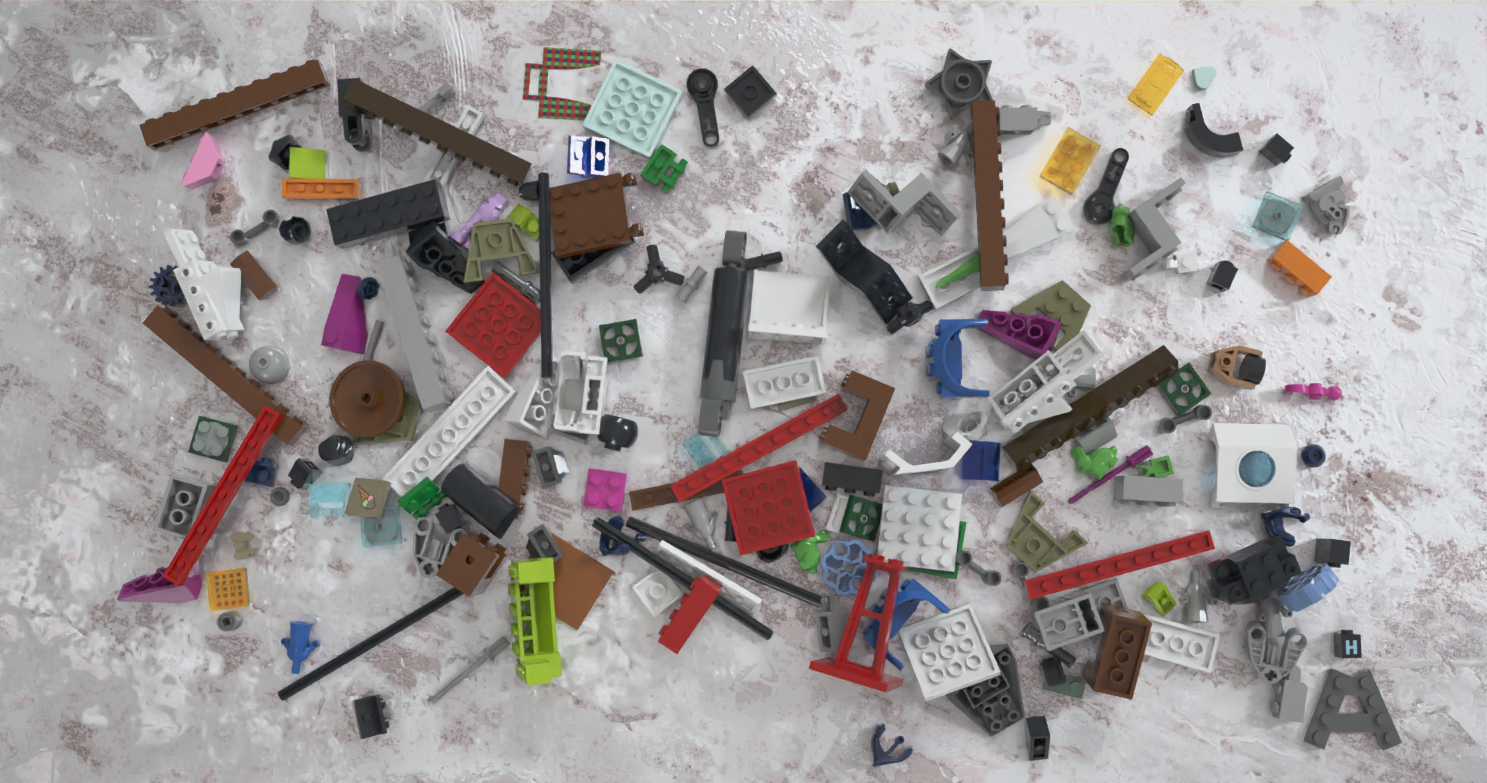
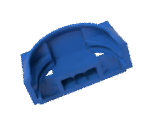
[925,319,990,400]
[862,578,951,671]

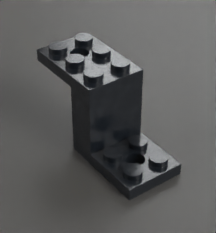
[815,219,913,324]

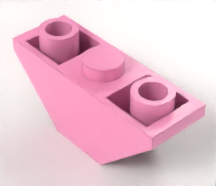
[182,132,225,190]

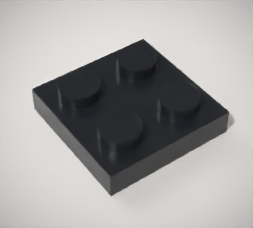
[724,65,777,119]

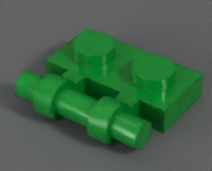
[640,144,688,193]
[397,476,446,520]

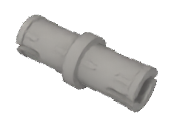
[675,265,708,303]

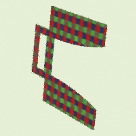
[523,47,601,121]

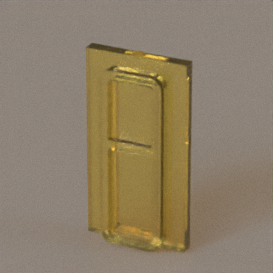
[1127,53,1184,116]

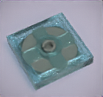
[1252,191,1303,241]
[360,505,402,547]

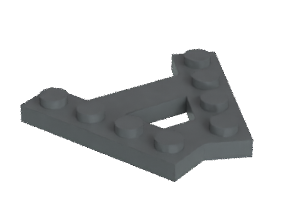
[1303,669,1402,750]

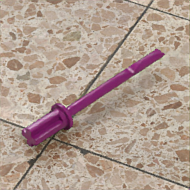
[1068,445,1153,504]

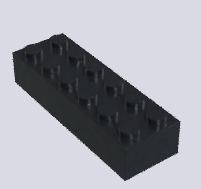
[326,179,450,249]

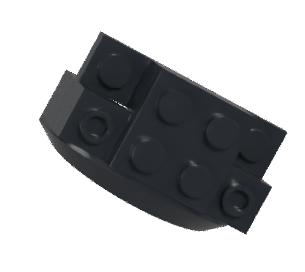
[1205,533,1302,605]

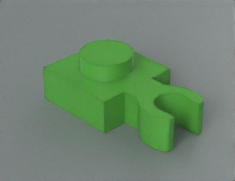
[1137,455,1174,478]

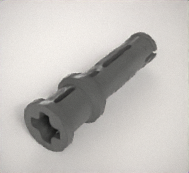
[491,261,540,305]
[1020,621,1076,668]

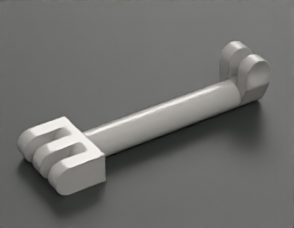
[419,83,455,113]

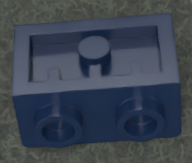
[245,457,279,487]

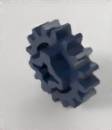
[149,265,186,307]

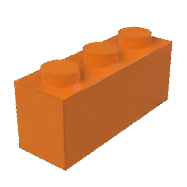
[1266,240,1332,297]

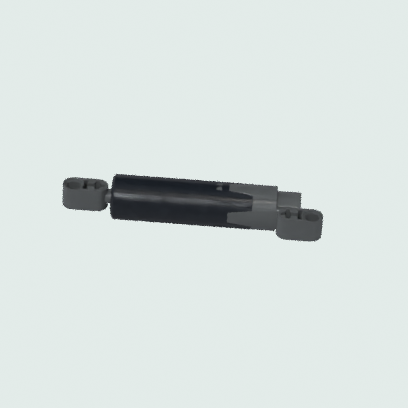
[698,230,750,437]

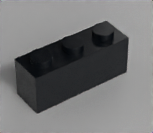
[821,462,883,497]

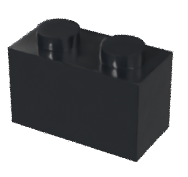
[1314,538,1351,568]

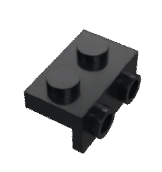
[353,695,389,739]

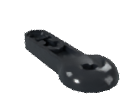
[686,68,719,149]
[1083,148,1129,225]

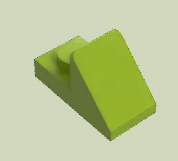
[507,203,539,241]
[1142,581,1177,617]

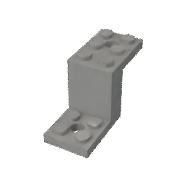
[847,170,961,236]
[1121,177,1186,281]
[1033,578,1128,651]

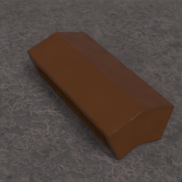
[230,250,277,300]
[991,464,1044,507]

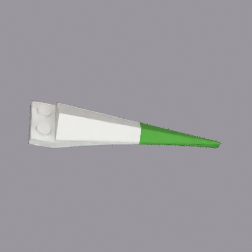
[935,196,1075,288]

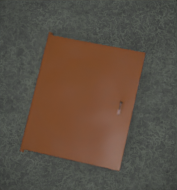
[519,532,616,630]

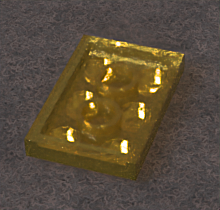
[1039,127,1101,195]

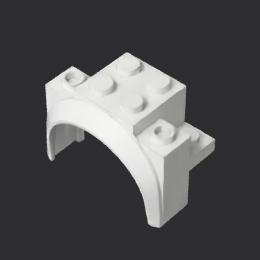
[553,351,608,435]

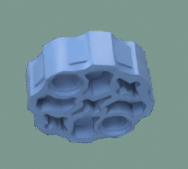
[820,539,878,596]
[1277,562,1339,612]

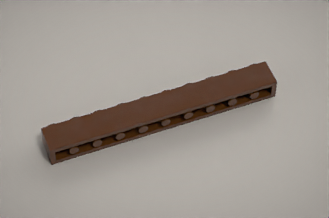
[139,59,331,150]
[971,100,1009,291]
[143,305,307,446]

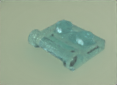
[682,433,730,469]
[309,483,351,518]

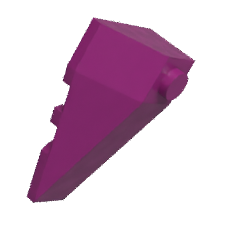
[321,274,368,355]

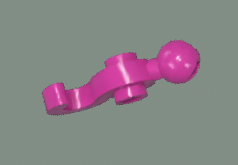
[1284,383,1342,401]

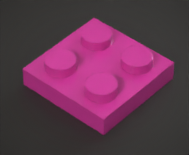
[583,468,627,512]

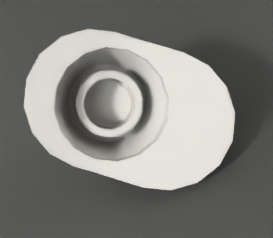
[943,411,988,441]

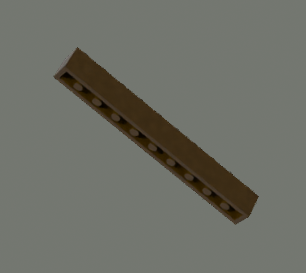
[343,78,532,187]
[1002,345,1179,472]

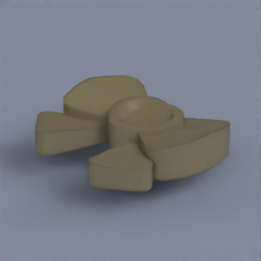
[230,531,257,560]

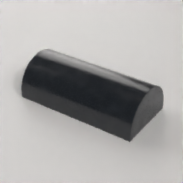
[551,238,635,284]
[441,463,522,539]

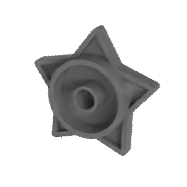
[924,48,993,120]

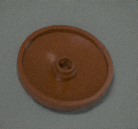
[329,360,406,438]

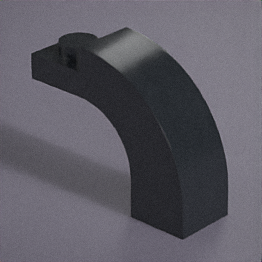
[1184,103,1243,157]

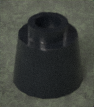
[519,180,538,201]

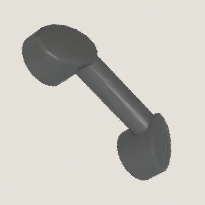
[230,209,280,246]
[1159,405,1212,433]
[955,550,1001,586]
[1012,562,1050,611]

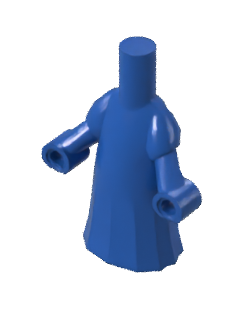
[281,621,320,674]

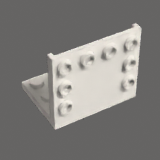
[748,269,830,345]

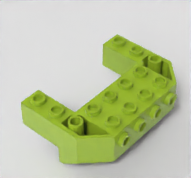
[508,557,562,686]

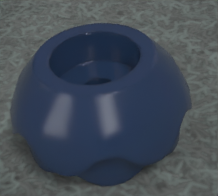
[357,277,380,300]
[1301,444,1326,467]

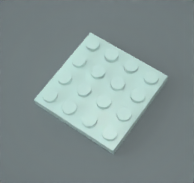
[582,59,683,159]

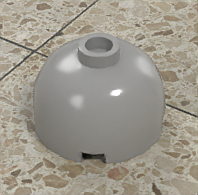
[249,345,290,384]

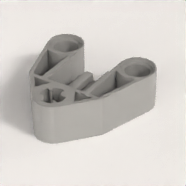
[413,517,470,578]
[1245,621,1307,684]

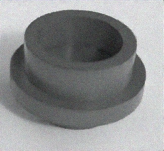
[270,487,290,506]

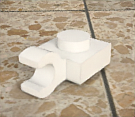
[1161,252,1197,274]

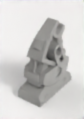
[1301,176,1350,235]

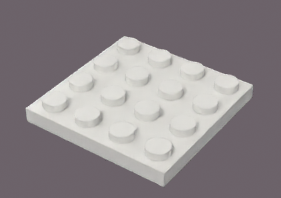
[877,485,962,572]
[898,604,1001,701]

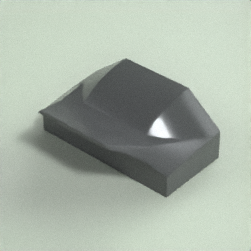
[531,446,569,489]
[526,524,565,564]

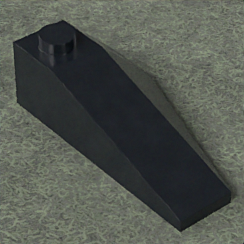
[406,221,485,294]

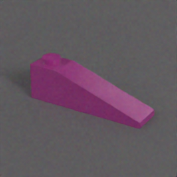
[977,310,1061,360]
[117,560,203,603]

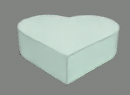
[1192,66,1217,90]

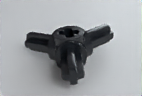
[633,244,685,294]
[886,301,933,334]

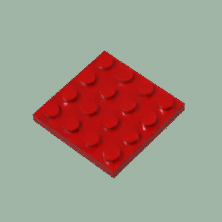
[445,272,553,379]
[722,460,816,556]

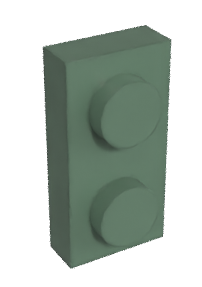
[1043,674,1086,699]

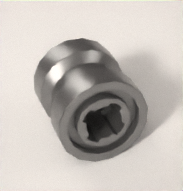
[217,611,243,632]

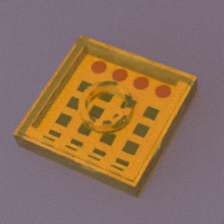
[206,568,250,611]

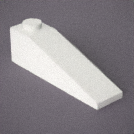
[505,356,561,439]

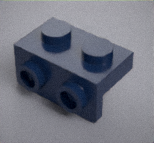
[843,192,877,231]

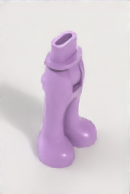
[448,192,508,252]

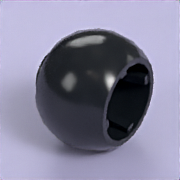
[597,414,638,452]

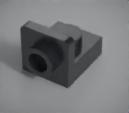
[1039,658,1067,687]

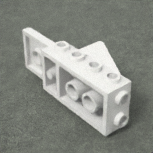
[164,228,244,340]
[988,330,1104,433]

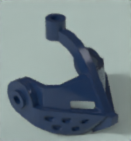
[1260,506,1310,547]
[599,516,646,556]
[871,723,913,767]

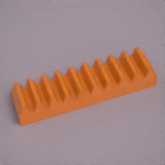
[282,178,360,201]

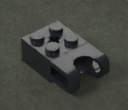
[337,78,372,152]

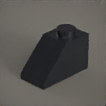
[288,458,323,489]
[1025,716,1050,761]

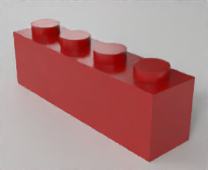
[658,574,721,654]

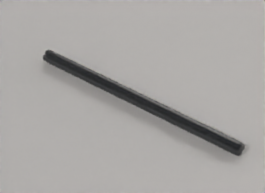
[538,172,553,378]
[591,517,773,640]
[626,517,822,608]
[278,587,464,701]

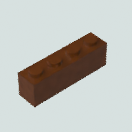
[498,439,533,518]

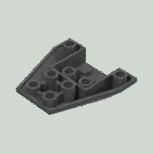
[946,644,1025,737]

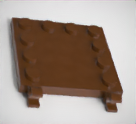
[550,172,644,259]

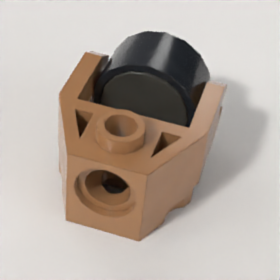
[1207,345,1266,390]

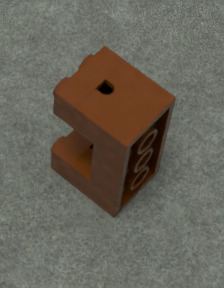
[819,370,895,462]
[436,532,509,597]
[1083,603,1152,700]

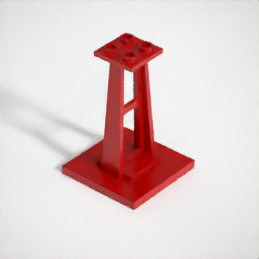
[809,553,908,692]

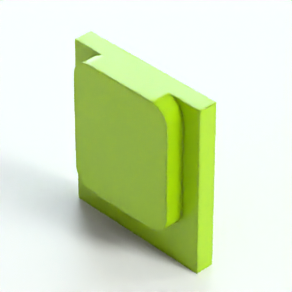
[289,147,326,179]

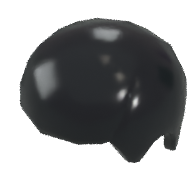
[279,216,312,245]

